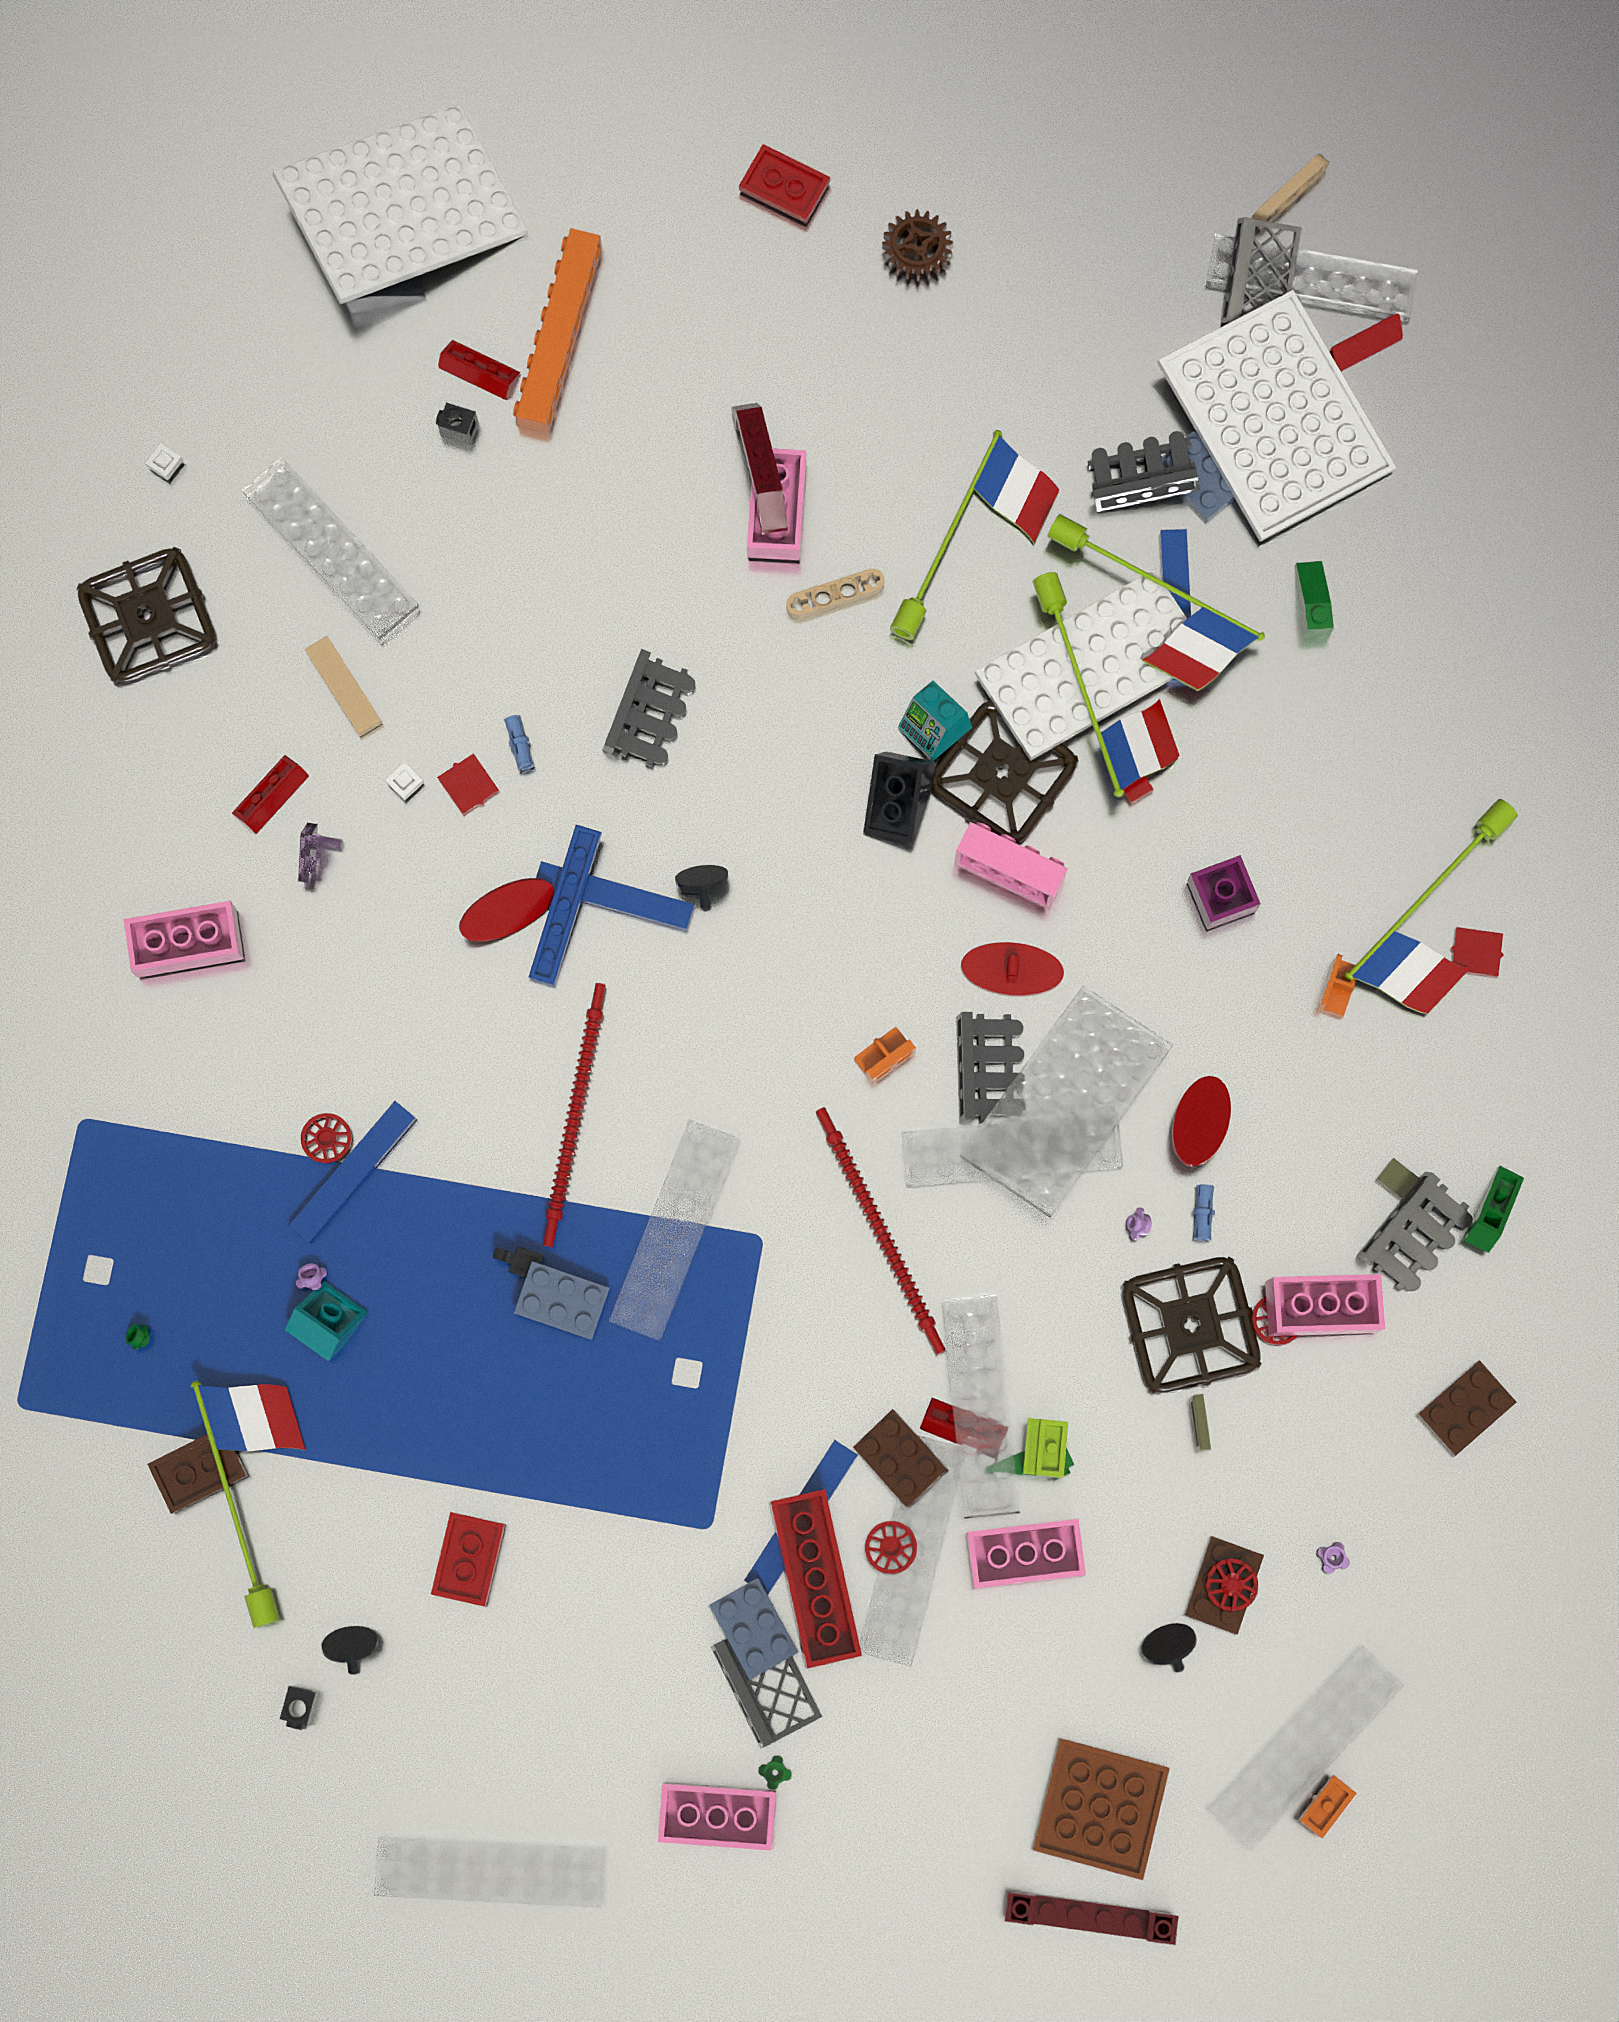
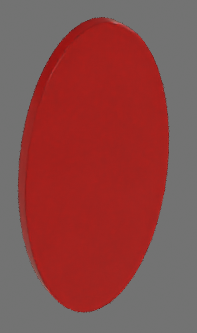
[459,878,554,941]
[961,942,1064,996]
[1172,1076,1231,1167]

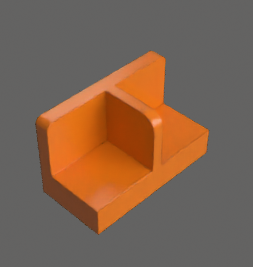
[1317,954,1356,1018]
[854,1027,916,1084]
[1298,1775,1357,1839]

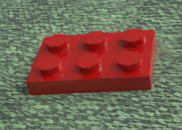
[739,144,830,223]
[431,1512,505,1607]

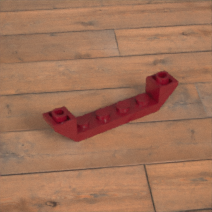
[731,403,788,534]
[1004,1892,1179,1945]

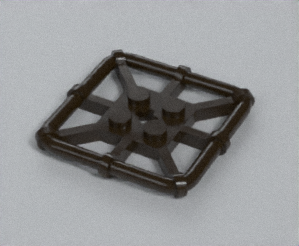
[76,547,216,684]
[931,699,1079,845]
[1122,1256,1262,1394]

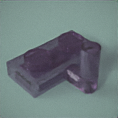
[298,822,343,883]

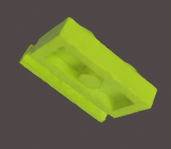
[1023,1418,1068,1478]

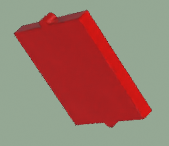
[437,753,499,815]
[1451,927,1504,977]

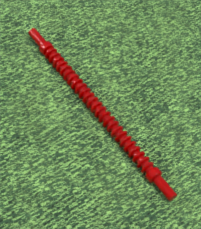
[543,983,606,1248]
[816,1107,946,1355]

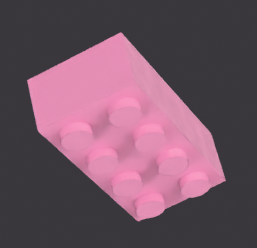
[747,448,807,561]
[954,822,1068,909]
[124,901,244,978]
[1265,1274,1385,1336]
[966,1519,1086,1589]
[658,1783,776,1851]

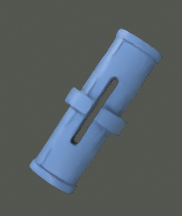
[504,715,534,770]
[1193,1184,1215,1241]

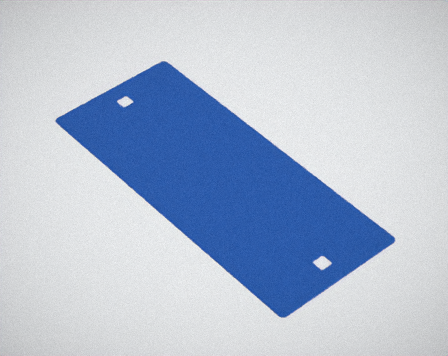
[17,1119,763,1529]

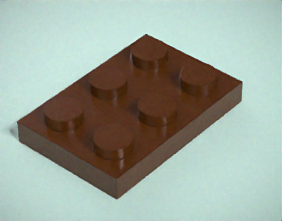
[1416,1360,1517,1457]
[853,1409,949,1509]
[147,1434,248,1514]
[1183,1536,1264,1635]

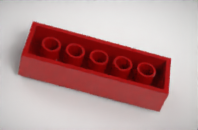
[769,1489,862,1669]

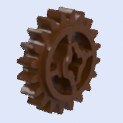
[882,209,953,281]

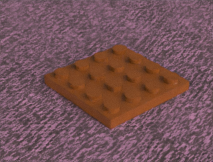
[1032,1738,1170,1880]

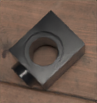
[436,402,478,444]
[280,1686,320,1730]

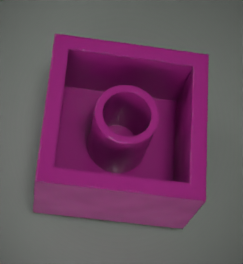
[1187,855,1261,930]

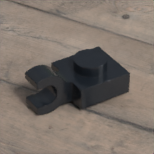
[493,1246,544,1278]

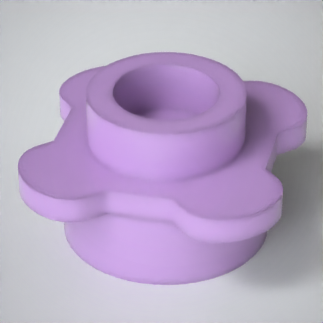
[1126,1207,1152,1240]
[296,1263,327,1290]
[1318,1542,1350,1574]

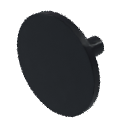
[675,865,729,908]
[1142,1623,1197,1673]
[321,1626,378,1675]

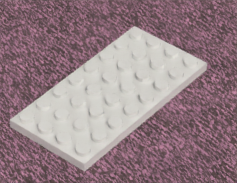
[975,569,1187,761]

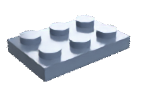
[1162,431,1235,522]
[514,1261,610,1340]
[708,1578,798,1680]

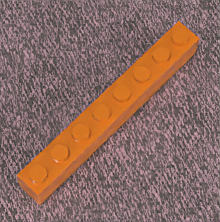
[513,228,602,433]

